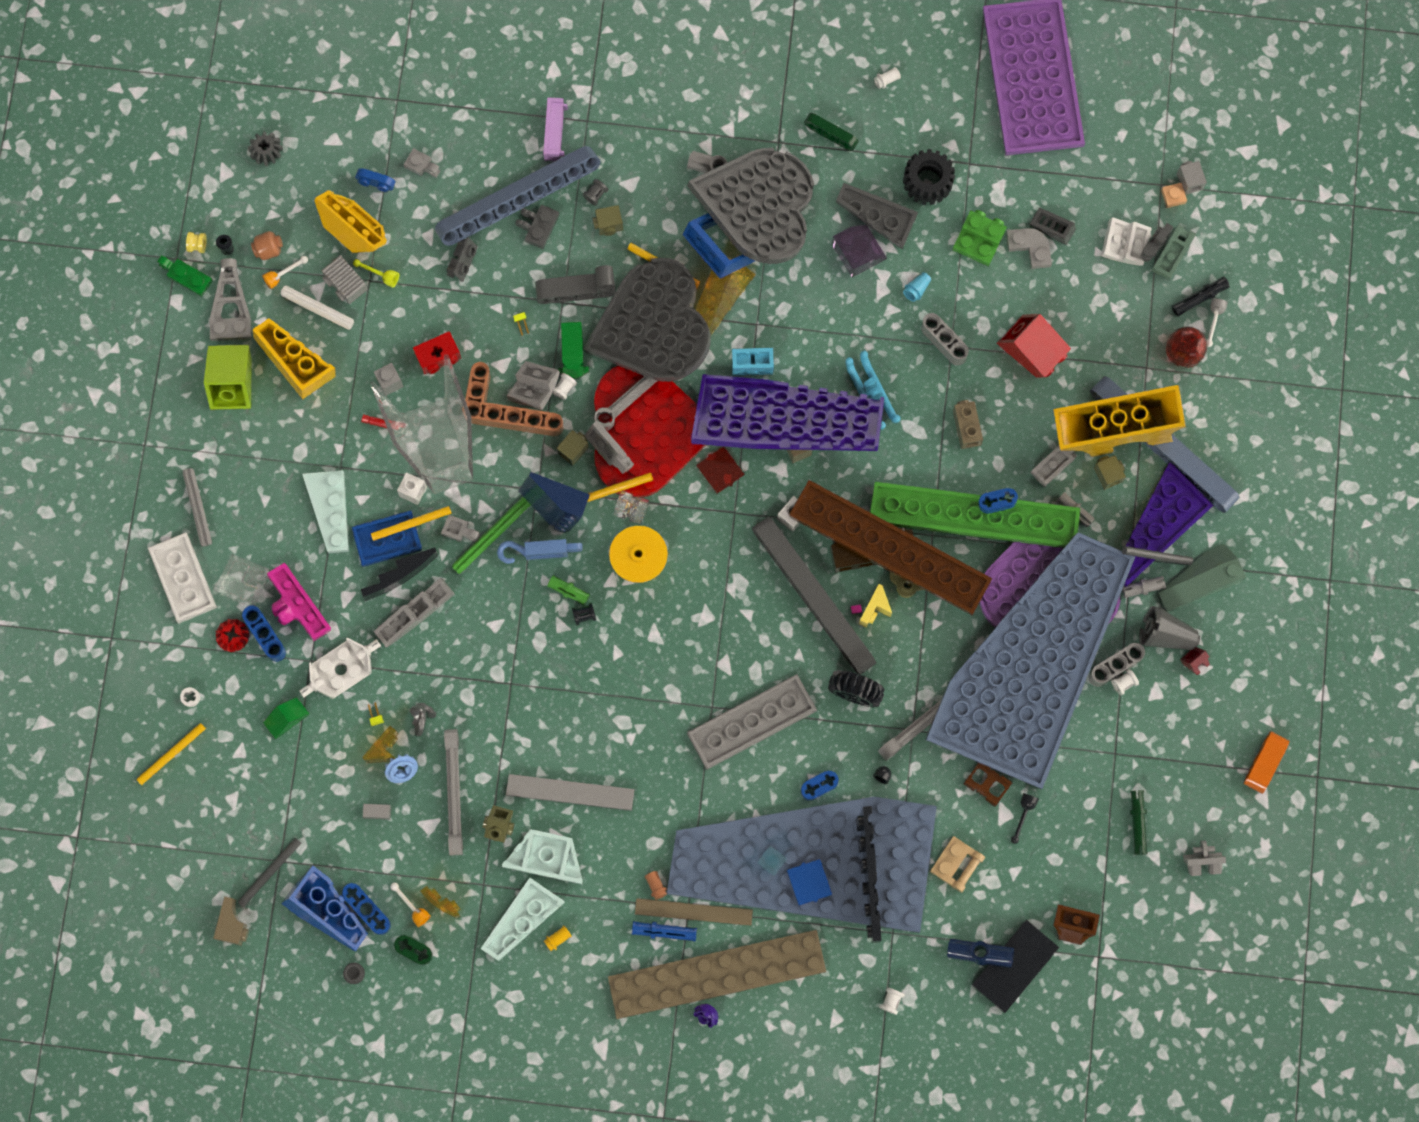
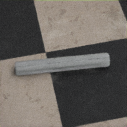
[182,468,212,547]

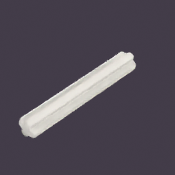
[280,286,354,330]

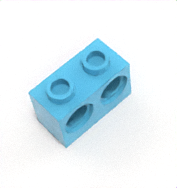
[732,348,774,376]

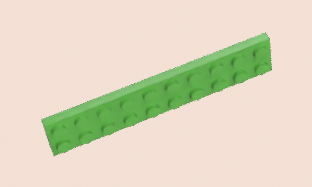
[870,482,1080,548]

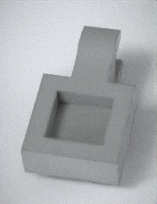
[403,148,441,178]
[441,515,480,542]

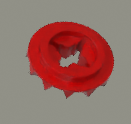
[216,619,249,652]

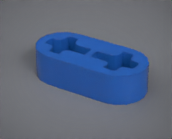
[979,488,1018,514]
[801,771,839,801]

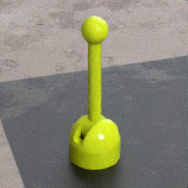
[353,259,400,288]

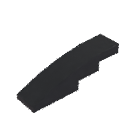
[361,547,438,601]

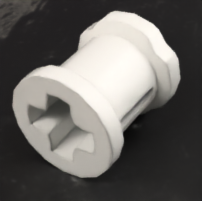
[553,373,577,400]
[1111,669,1139,696]
[879,987,905,1015]

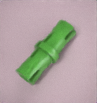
[547,575,590,606]

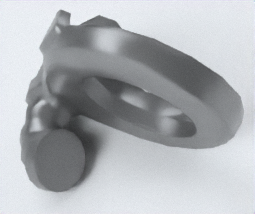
[410,703,436,736]

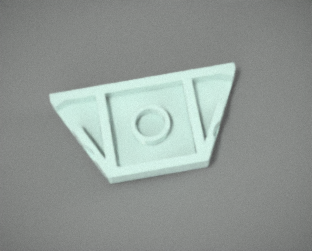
[502,829,583,885]

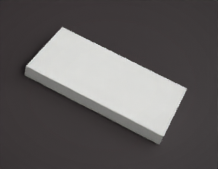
[148,532,217,624]

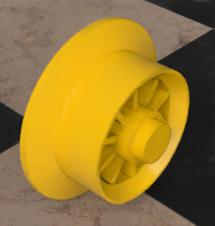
[609,526,668,583]

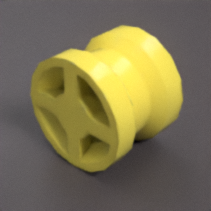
[186,232,207,253]

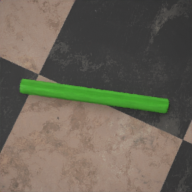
[452,497,531,574]

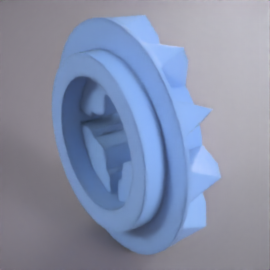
[384,754,418,783]

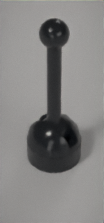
[1011,793,1039,844]

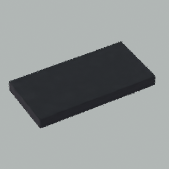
[972,919,1060,1014]

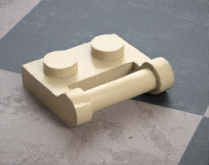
[930,836,985,893]

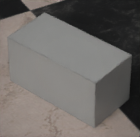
[363,804,391,820]

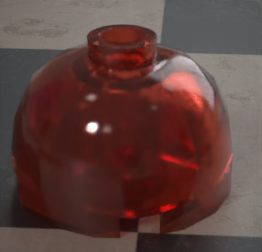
[1166,326,1207,368]

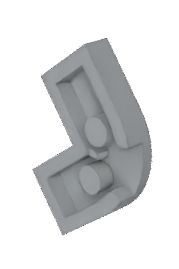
[1006,228,1052,269]

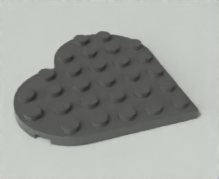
[687,148,814,264]
[583,258,711,382]

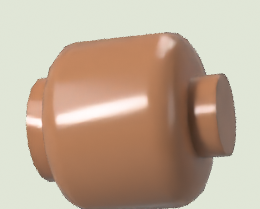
[251,231,283,261]

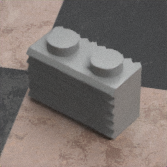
[322,255,368,304]

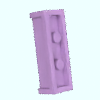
[543,98,568,162]

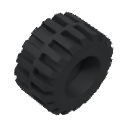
[903,149,955,205]

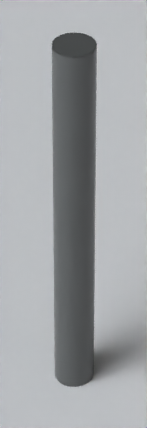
[1122,546,1193,565]
[238,838,302,908]

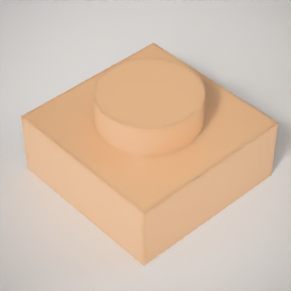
[1161,183,1187,208]

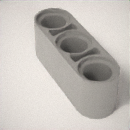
[921,313,969,366]
[1089,643,1145,687]

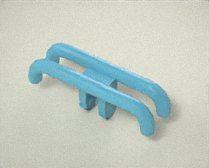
[845,351,901,430]

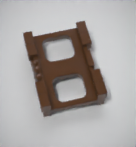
[964,763,1012,807]

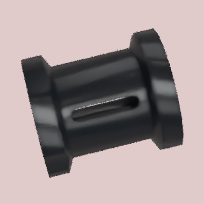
[572,602,596,626]

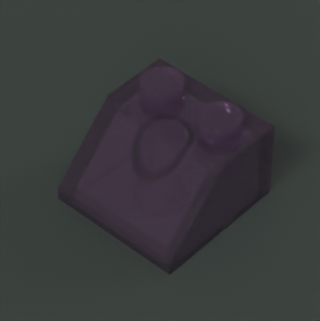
[832,225,887,278]

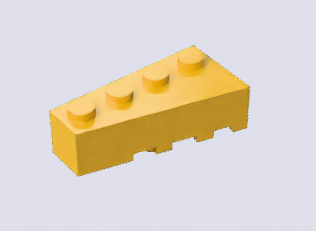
[252,318,336,399]

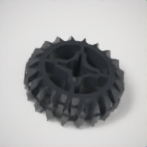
[828,670,885,708]

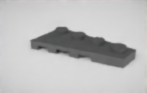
[836,183,918,250]

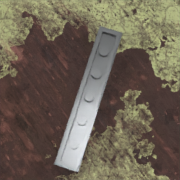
[506,774,635,811]

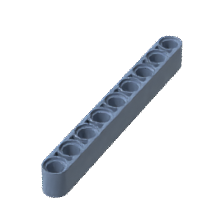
[435,146,600,246]
[1090,376,1240,513]

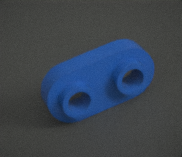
[355,168,396,192]

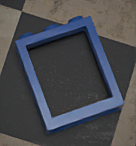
[682,213,755,278]

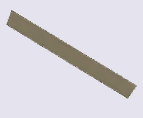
[635,898,753,926]

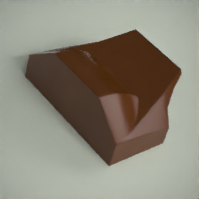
[1053,904,1100,945]

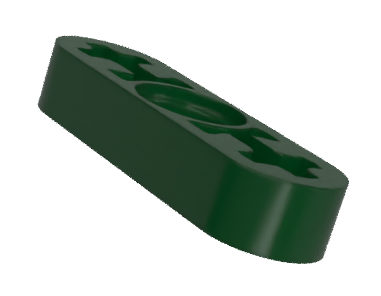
[804,113,859,151]

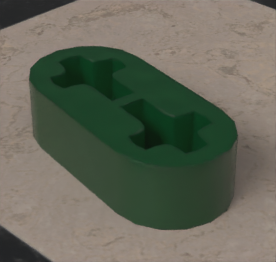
[394,935,433,965]

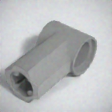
[687,151,727,173]

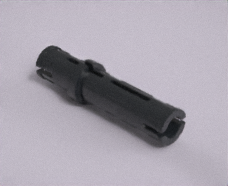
[1171,276,1230,317]

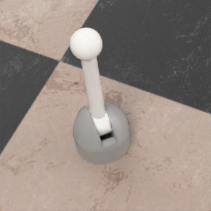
[1205,298,1228,347]

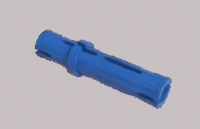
[632,921,697,942]

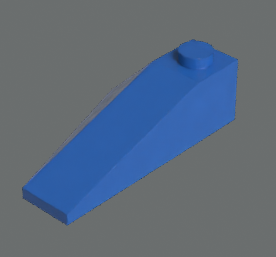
[281,866,368,951]

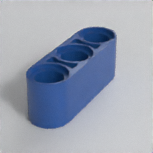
[242,606,286,662]

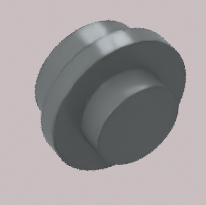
[343,963,365,984]

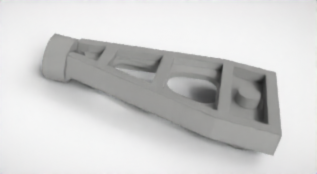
[209,258,252,341]

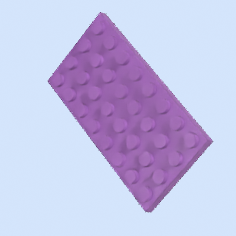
[982,0,1085,156]

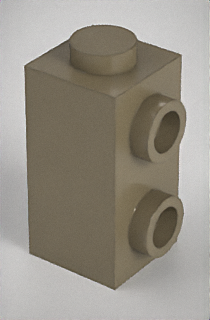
[953,400,983,449]

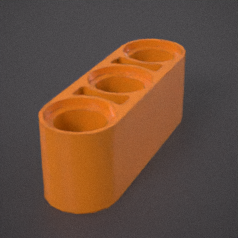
[1243,731,1290,794]

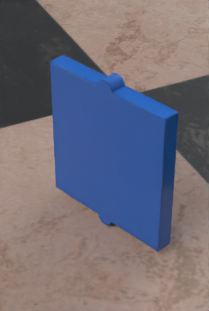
[787,859,832,906]

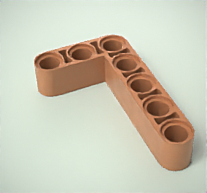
[464,362,564,436]

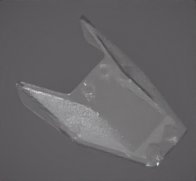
[370,354,473,494]

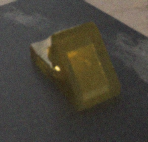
[362,726,398,763]

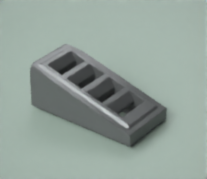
[1030,207,1076,245]

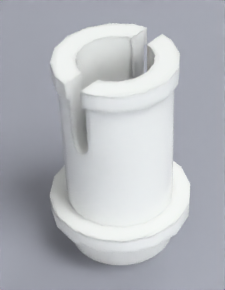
[874,67,901,89]

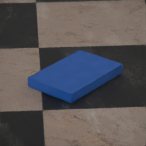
[352,510,422,567]

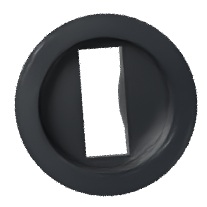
[873,766,891,784]

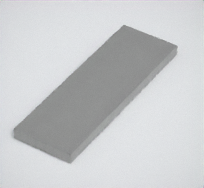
[687,674,817,770]

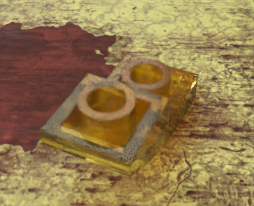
[420,886,461,919]

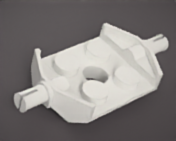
[299,638,381,699]

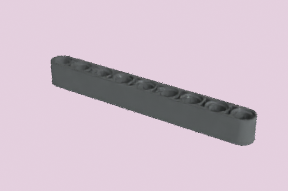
[752,516,876,675]

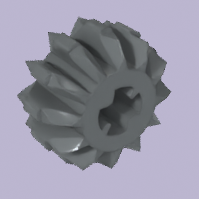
[248,131,283,166]

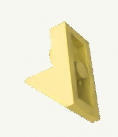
[859,584,892,628]

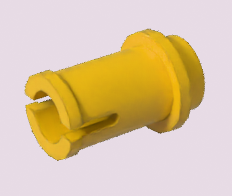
[544,926,572,951]

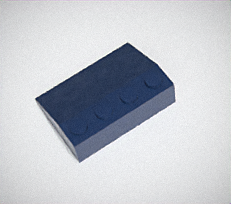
[518,472,590,533]

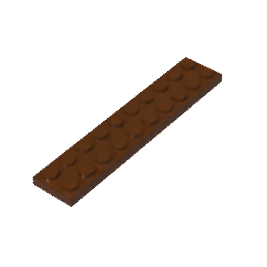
[789,480,993,615]

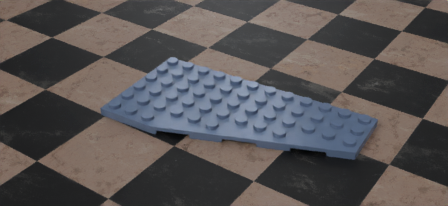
[925,532,1135,789]
[667,797,937,933]

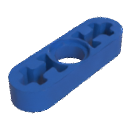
[342,883,391,935]

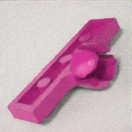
[267,563,331,642]

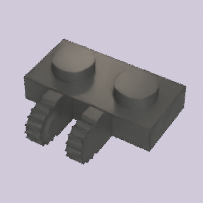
[515,205,560,249]
[1141,223,1174,262]

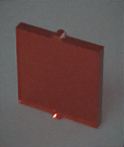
[696,446,745,494]

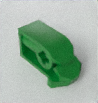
[558,322,589,379]

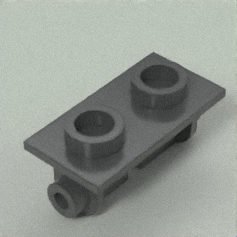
[446,237,478,282]

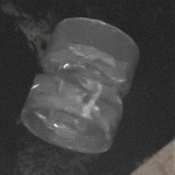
[613,491,649,525]

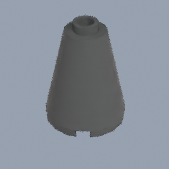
[1139,606,1200,650]

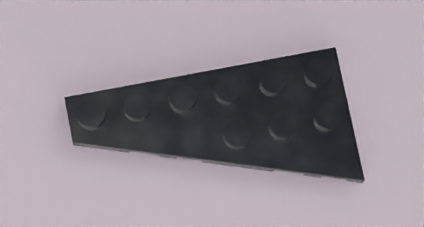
[856,806,882,943]

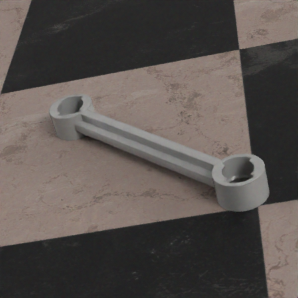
[594,376,657,431]
[878,700,941,761]
[444,729,463,856]

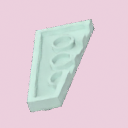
[302,470,349,554]
[481,878,565,961]

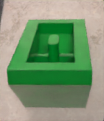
[263,697,309,739]

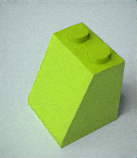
[204,345,252,410]

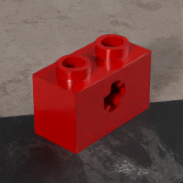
[412,331,461,375]

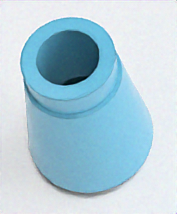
[903,272,931,302]

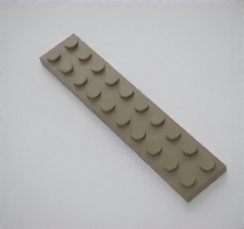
[608,930,826,1019]

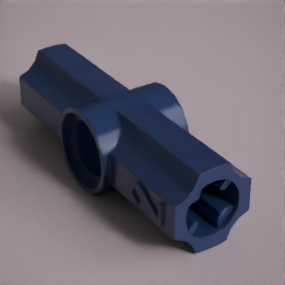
[947,939,1014,968]

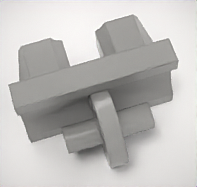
[1183,840,1226,876]

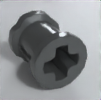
[582,179,609,206]

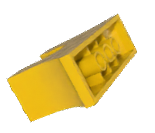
[1053,385,1186,457]

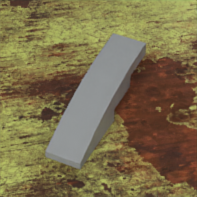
[373,578,455,647]

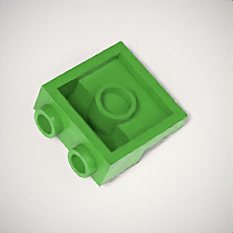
[952,210,1007,266]

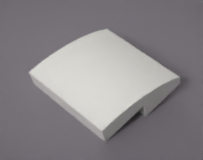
[1101,217,1152,266]

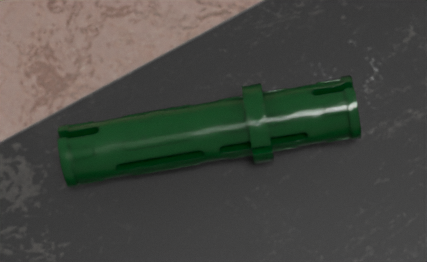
[1130,790,1148,855]

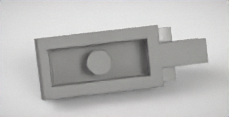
[585,421,634,474]
[1030,446,1077,488]

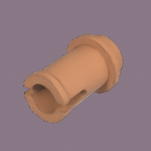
[644,871,667,900]

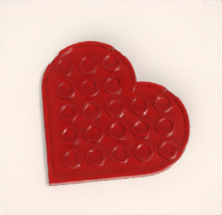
[594,366,706,498]

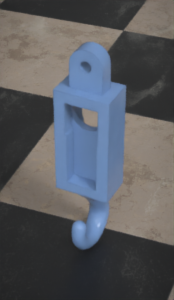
[497,539,583,564]

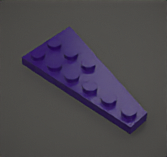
[1124,462,1214,587]

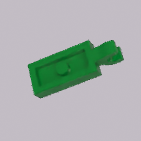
[157,255,213,297]

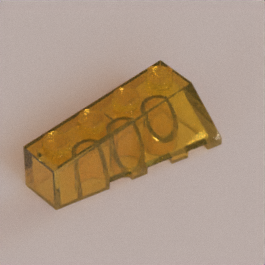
[696,257,756,335]

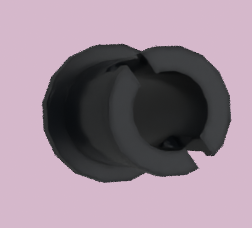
[216,234,234,255]

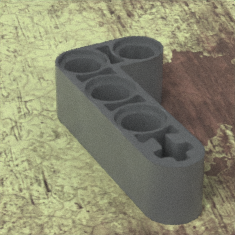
[535,265,616,304]

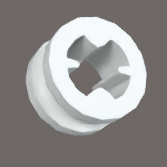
[180,687,200,707]

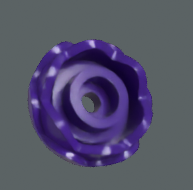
[693,1003,719,1028]

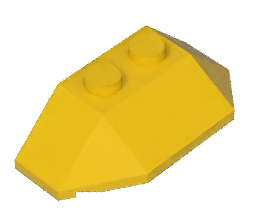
[314,190,387,253]

